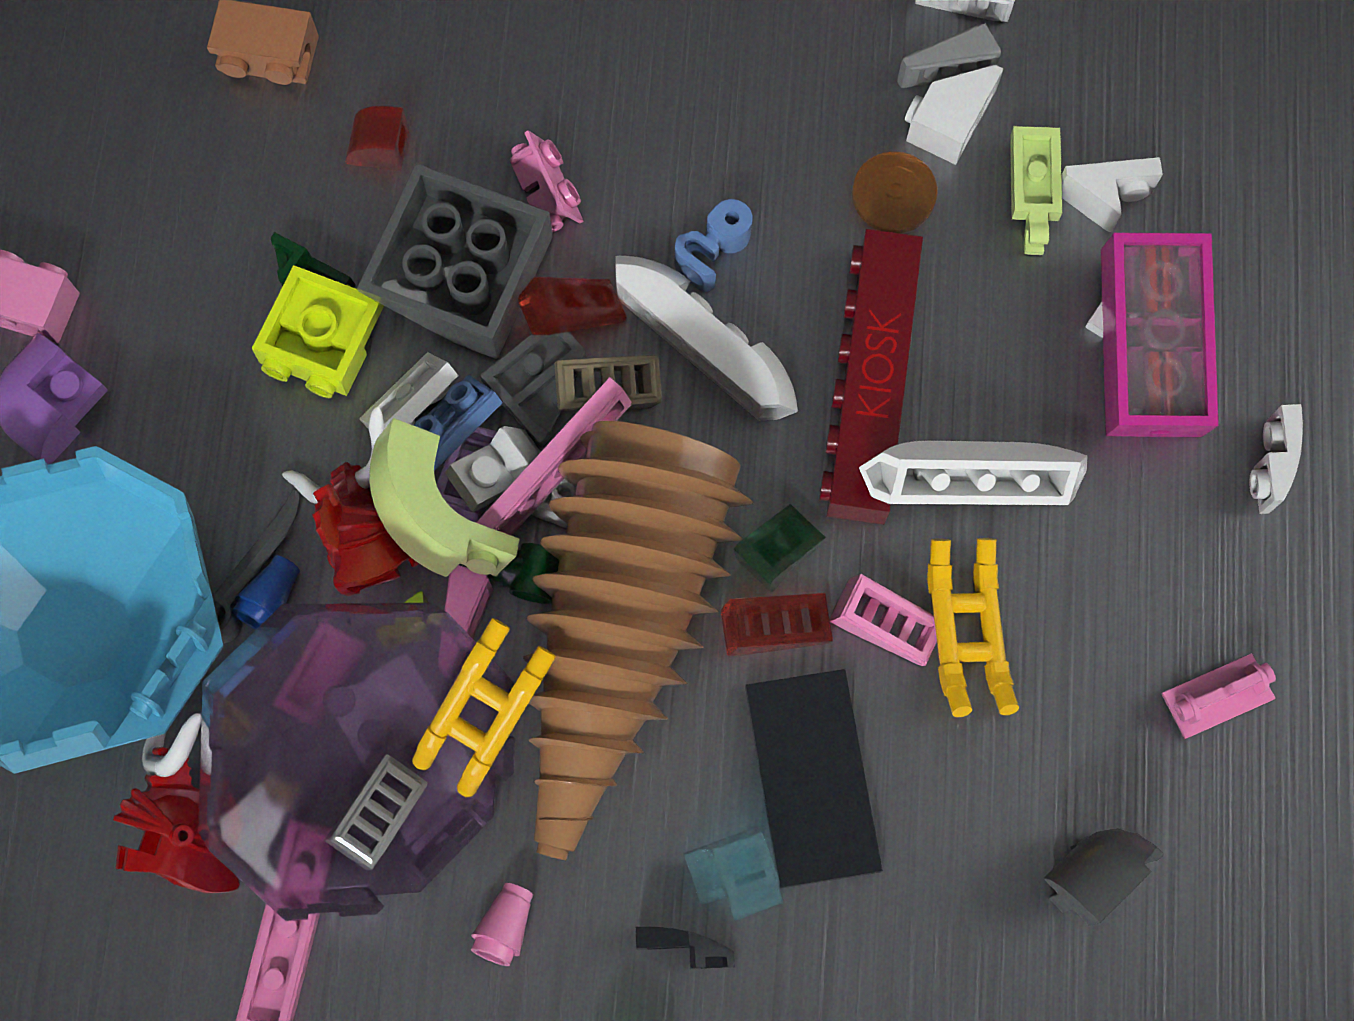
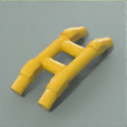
[927,538,1019,717]
[412,618,556,797]

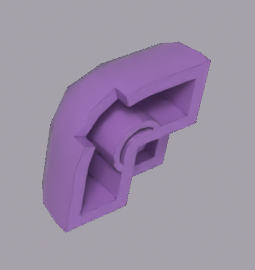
[0,333,108,465]

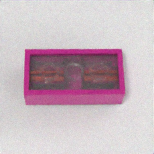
[1101,233,1218,437]

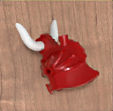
[282,406,419,596]
[113,713,241,893]

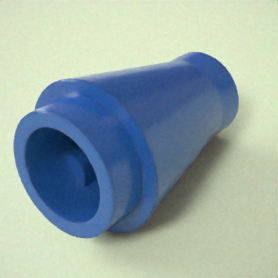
[232,555,300,632]

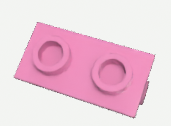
[510,130,584,232]
[1161,653,1276,739]

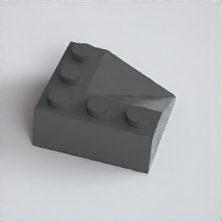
[357,163,553,359]

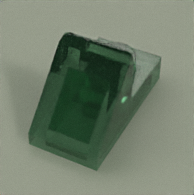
[734,504,826,593]

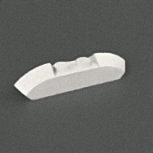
[616,256,798,421]
[859,441,1087,505]

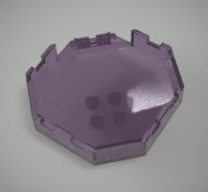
[198,603,515,921]

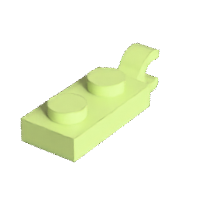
[1010,126,1062,255]

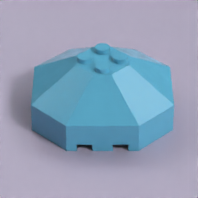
[0,446,224,774]

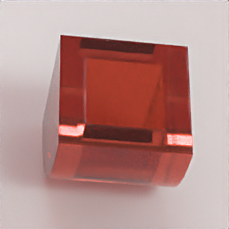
[346,106,409,171]

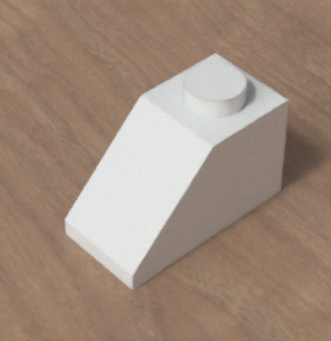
[904,65,1003,165]

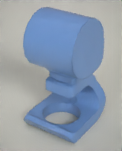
[674,199,753,292]

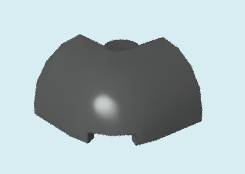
[1044,829,1164,926]

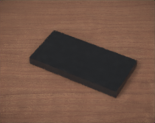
[745,669,883,889]

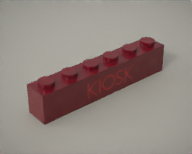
[819,229,923,525]

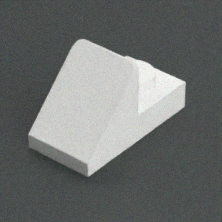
[1061,157,1163,232]
[445,426,541,513]

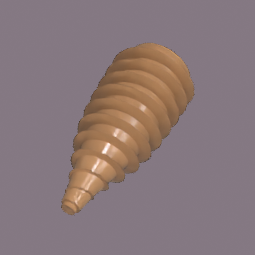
[523,421,754,861]

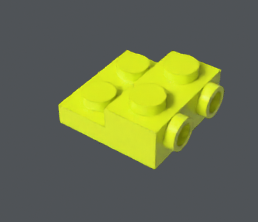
[252,265,384,398]

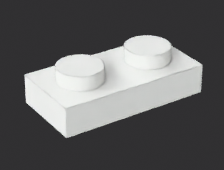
[359,352,459,429]

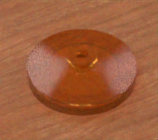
[852,151,938,233]

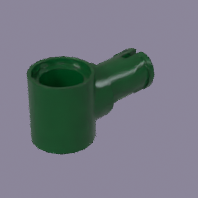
[460,543,559,604]

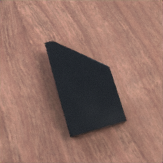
[635,927,735,969]

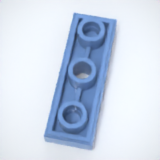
[413,375,503,471]

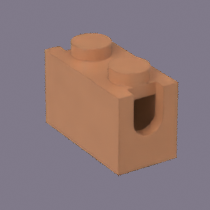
[207,0,319,85]

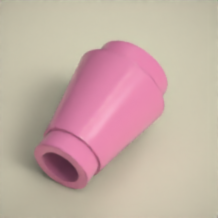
[471,883,533,966]

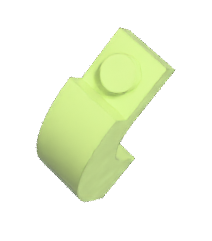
[369,418,519,577]

